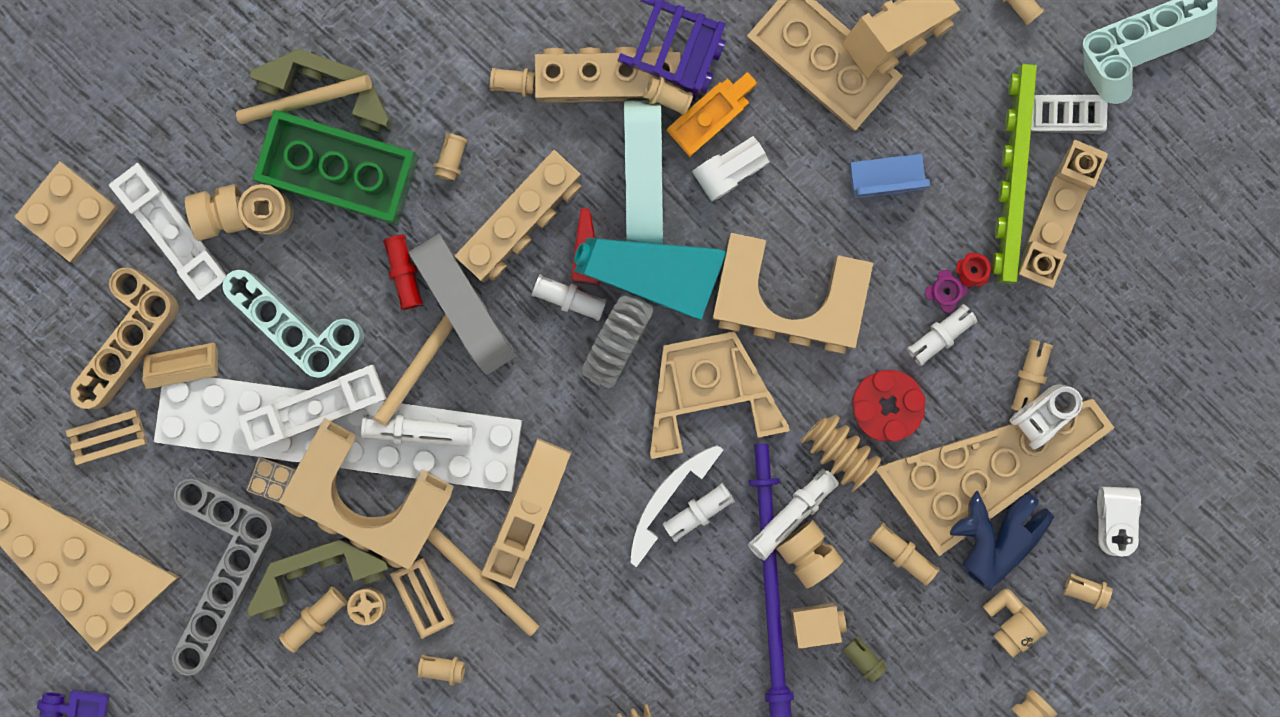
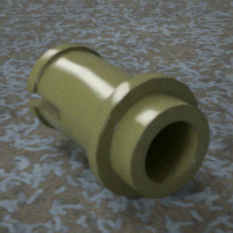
[841,635,887,683]

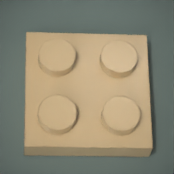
[14,161,119,263]

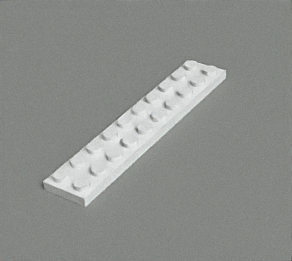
[154,377,522,492]

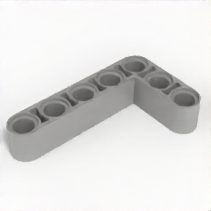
[172,478,278,676]

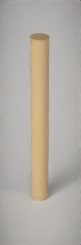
[236,75,372,125]
[373,314,454,426]
[427,527,540,637]

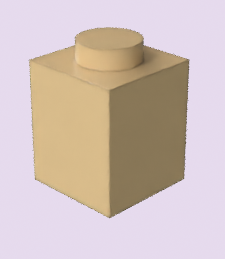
[791,603,847,649]

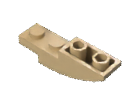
[481,438,571,589]

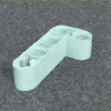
[1083,0,1218,104]
[624,99,663,244]
[223,270,364,378]

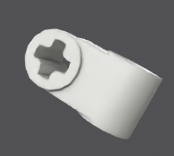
[1010,384,1083,449]
[1097,486,1141,557]

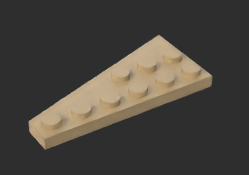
[875,399,1114,556]
[0,477,179,652]

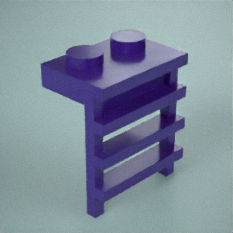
[617,0,726,101]

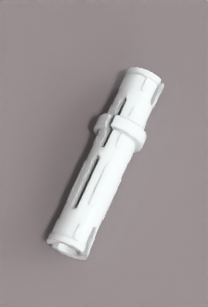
[361,415,473,447]
[748,469,839,560]

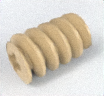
[799,415,881,493]

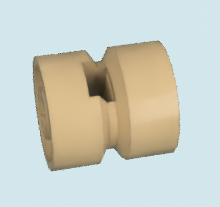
[185,184,248,241]
[238,184,294,236]
[776,520,844,589]

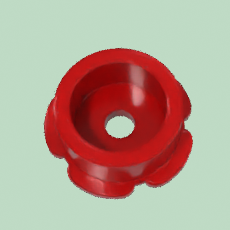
[956,252,992,287]

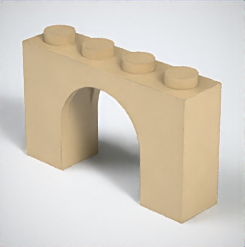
[712,233,873,354]
[279,418,454,570]

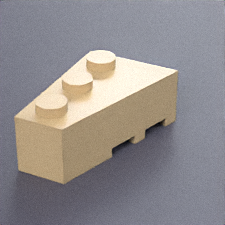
[842,0,961,79]

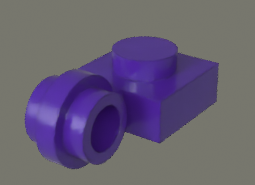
[37,689,110,717]

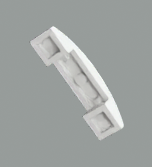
[109,163,227,300]
[237,365,387,451]
[631,445,723,567]

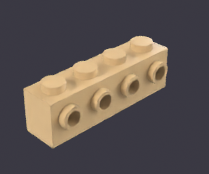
[535,46,681,103]
[455,150,582,283]

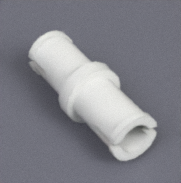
[531,274,607,321]
[907,304,977,367]
[663,483,735,542]

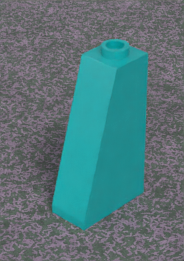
[574,238,727,320]

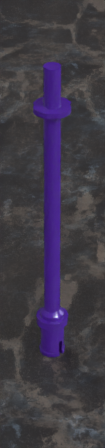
[748,443,794,717]

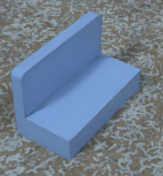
[849,154,930,199]

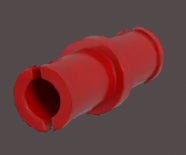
[383,234,424,310]

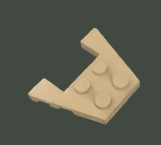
[650,331,790,459]

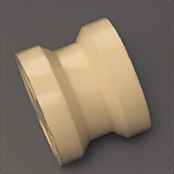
[347,587,387,625]
[1011,688,1058,717]

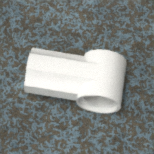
[692,136,770,202]

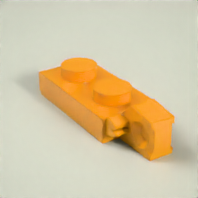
[666,72,757,158]

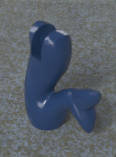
[950,491,1054,591]

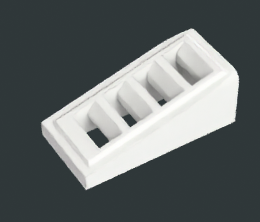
[1031,95,1108,134]

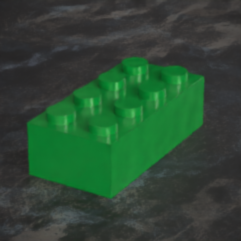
[252,110,419,226]

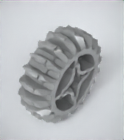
[582,292,653,389]

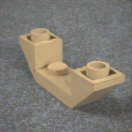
[1018,140,1108,289]

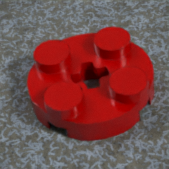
[852,370,925,441]

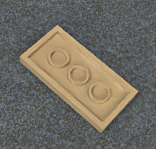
[746,0,903,132]

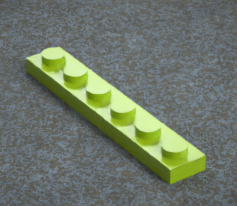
[992,64,1037,284]

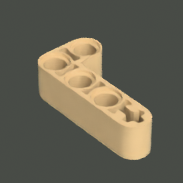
[70,268,179,409]

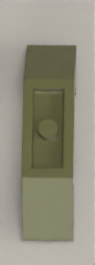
[249,48,393,133]
[247,537,392,620]

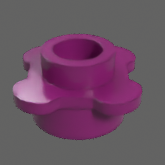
[925,270,968,313]

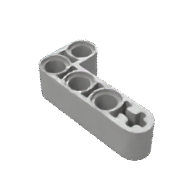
[409,233,517,375]

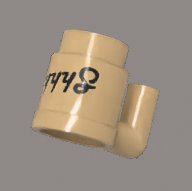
[982,589,1049,658]

